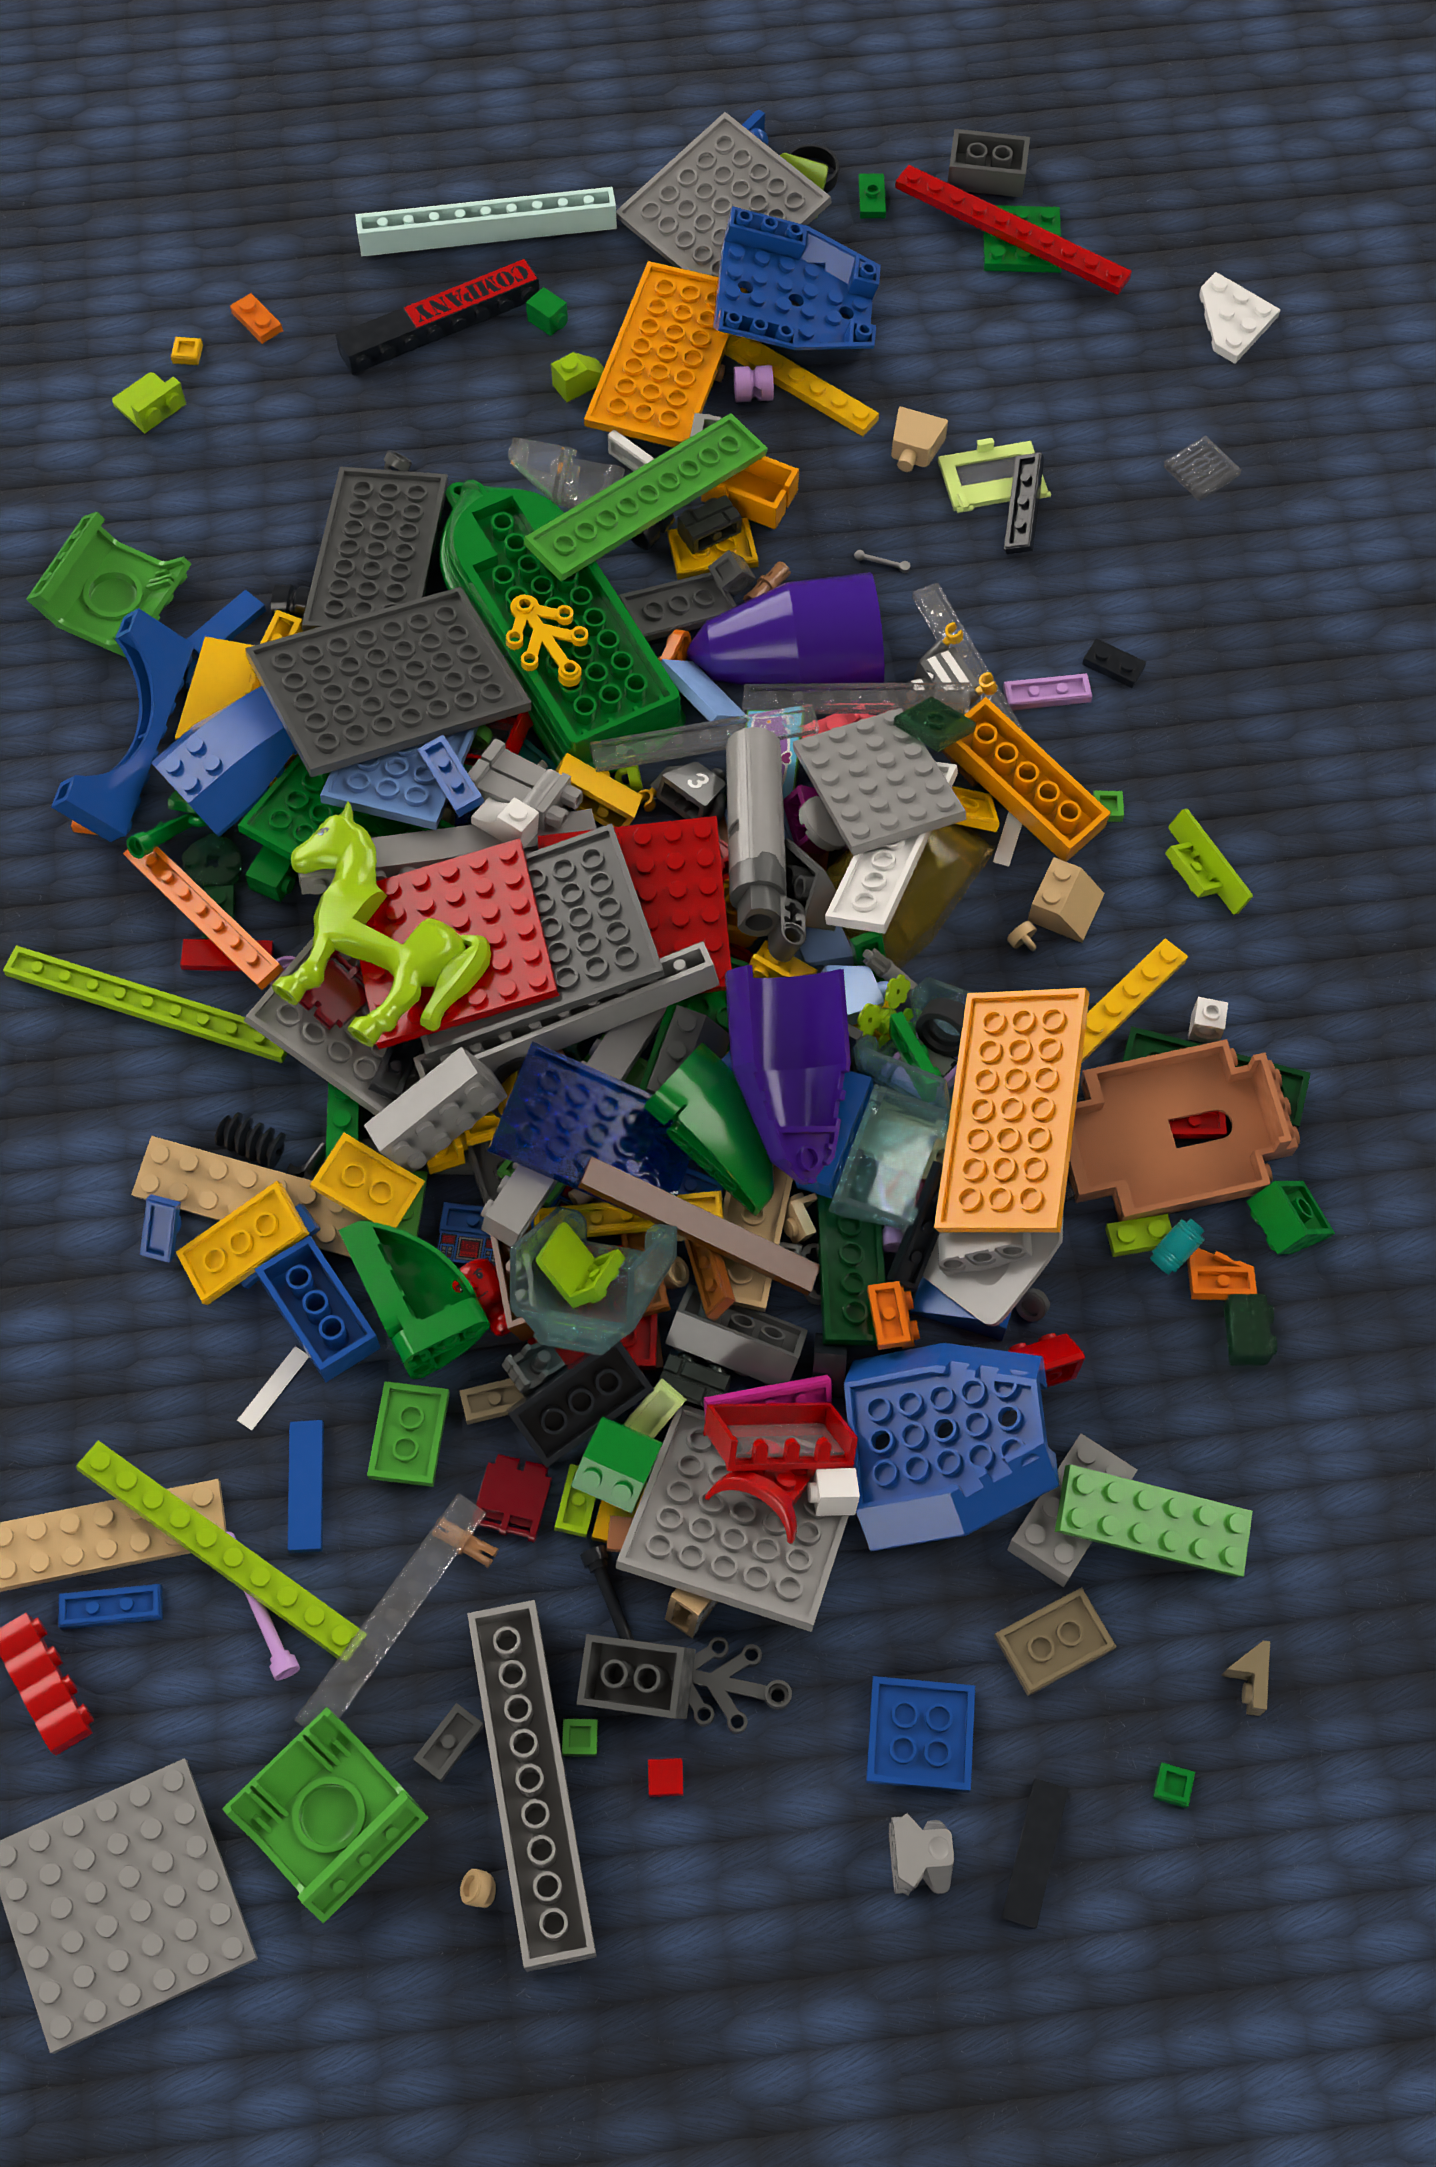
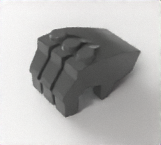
[502,1339,567,1397]

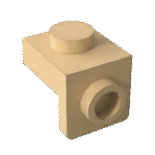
[783,1192,818,1244]

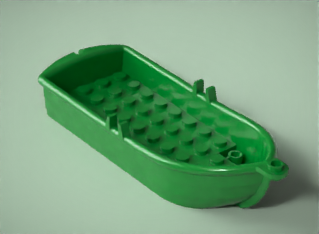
[439,479,686,774]

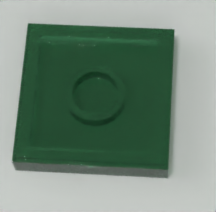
[893,696,976,752]

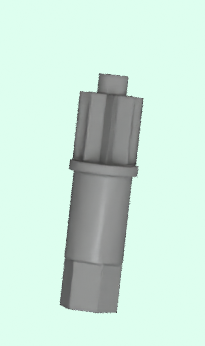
[862,948,919,998]

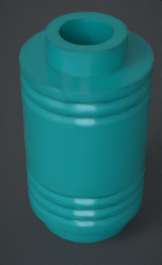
[1150,1218,1205,1275]

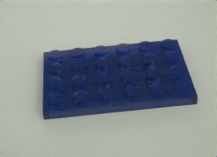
[487,1041,690,1220]

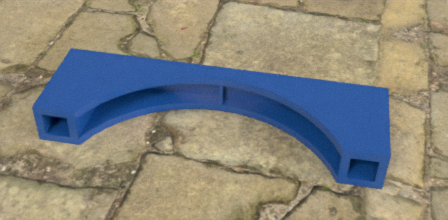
[51,608,194,842]

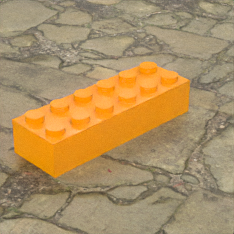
[941,697,1111,862]

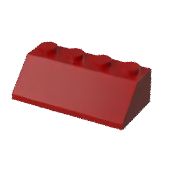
[1008,1333,1085,1388]

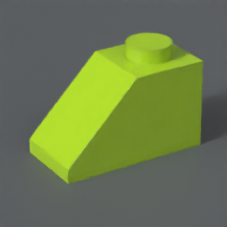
[551,352,604,402]

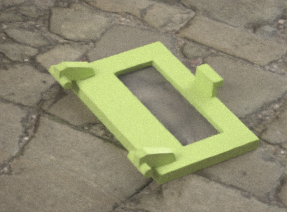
[938,438,1051,513]

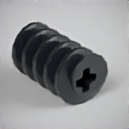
[215,1112,286,1169]

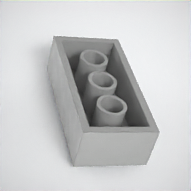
[364,1046,508,1173]
[1007,1434,1138,1587]

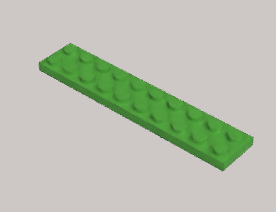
[524,413,768,582]

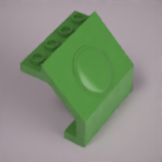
[26,512,191,657]
[222,1707,428,1924]

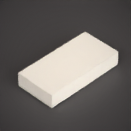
[608,430,654,471]

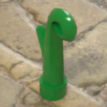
[127,813,208,859]

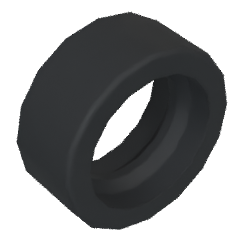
[915,998,965,1057]

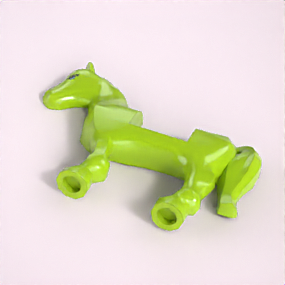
[272,801,491,1047]

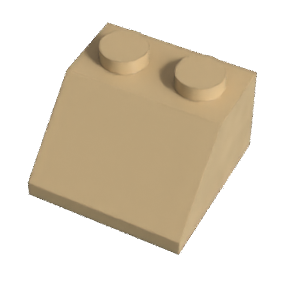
[1028,857,1105,943]

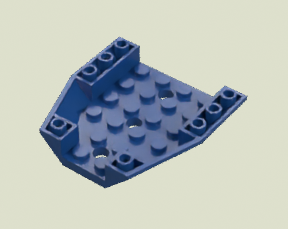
[713,206,881,350]
[844,1343,1060,1551]

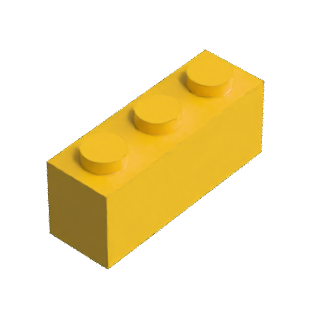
[555,753,643,827]

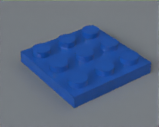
[866,1676,975,1793]

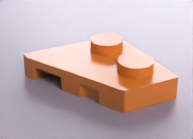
[1187,1248,1257,1301]

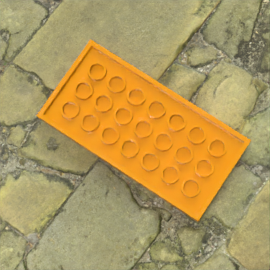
[584,261,748,448]
[934,988,1090,1233]

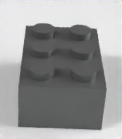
[947,129,1030,198]
[577,1634,696,1719]

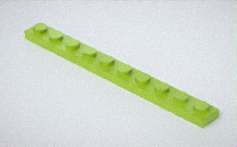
[3,945,288,1063]
[76,1440,366,1664]

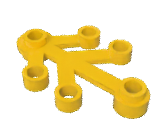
[506,594,588,687]

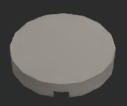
[799,796,847,851]

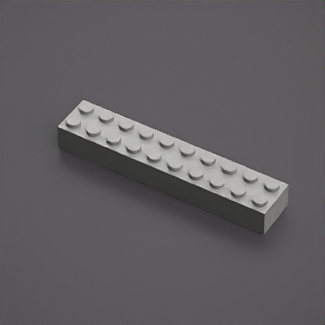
[467,1600,597,1972]

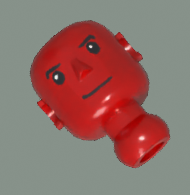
[452,1258,511,1336]

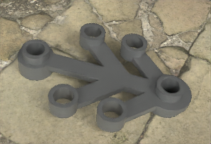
[689,1637,792,1734]

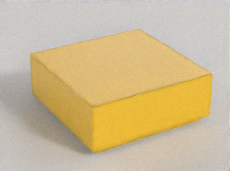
[171,337,203,365]

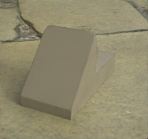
[1222,1640,1270,1716]

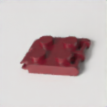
[299,950,368,1030]
[470,1454,552,1543]

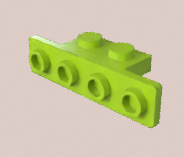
[1165,809,1253,914]

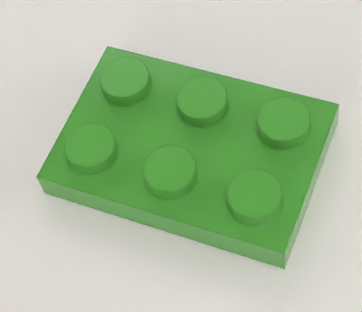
[367,1381,450,1487]

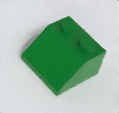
[1246,1181,1335,1254]
[571,1416,663,1513]

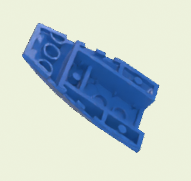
[151,686,298,837]

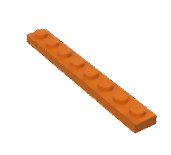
[123,846,284,990]

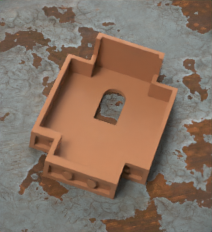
[1068,1039,1300,1222]

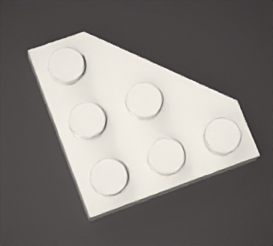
[1199,272,1281,364]

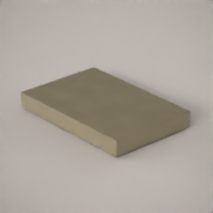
[994,1587,1116,1696]

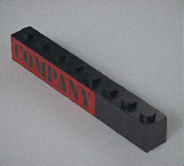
[335,258,540,375]

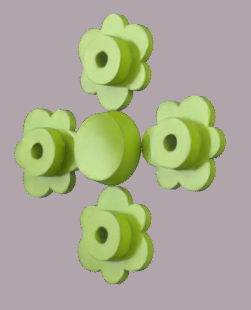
[857,974,920,1069]

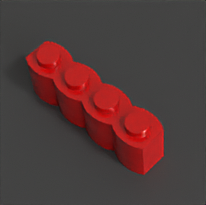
[0,1613,94,1756]

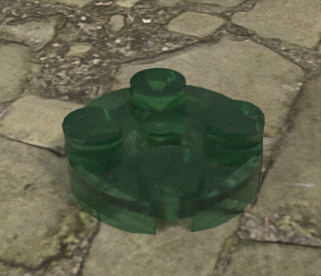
[182,833,243,891]

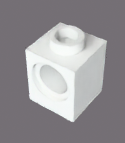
[1188,997,1228,1043]

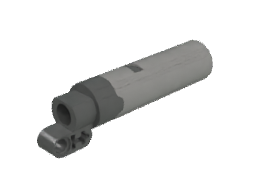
[726,727,806,962]

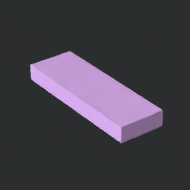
[1003,673,1092,711]

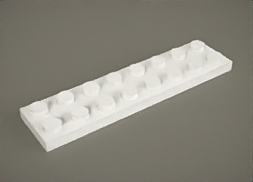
[825,762,958,934]

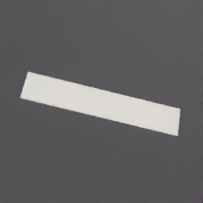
[993,812,1022,866]
[237,1346,309,1430]

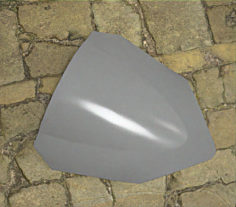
[878,1163,1063,1326]

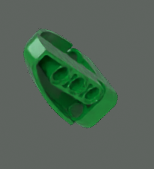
[643,1042,774,1216]
[338,1221,490,1379]

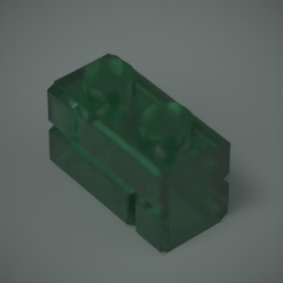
[1223,1294,1277,1366]

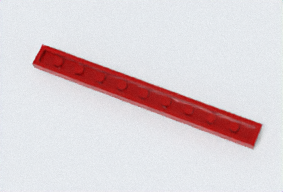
[895,165,1132,295]

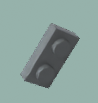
[413,1703,484,1782]

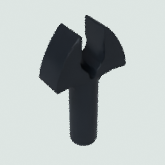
[286,1142,326,1181]

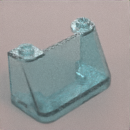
[828,1084,949,1230]

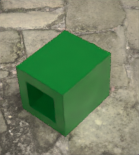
[526,287,568,336]

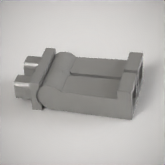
[468,738,583,831]

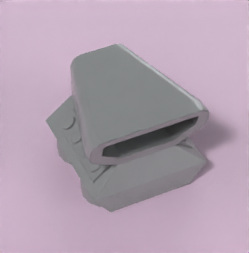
[889,1813,954,1896]

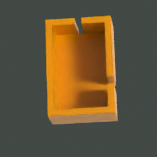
[701,456,799,529]

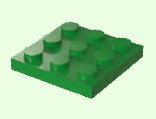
[983,205,1062,273]

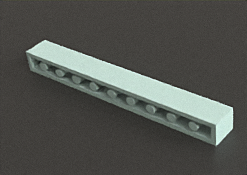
[355,187,617,257]

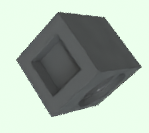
[708,550,756,596]

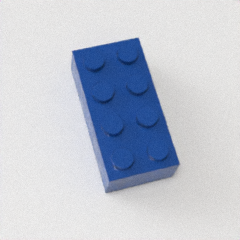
[255,1236,381,1383]

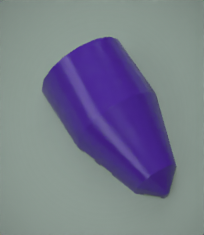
[687,572,885,695]
[725,965,851,1185]

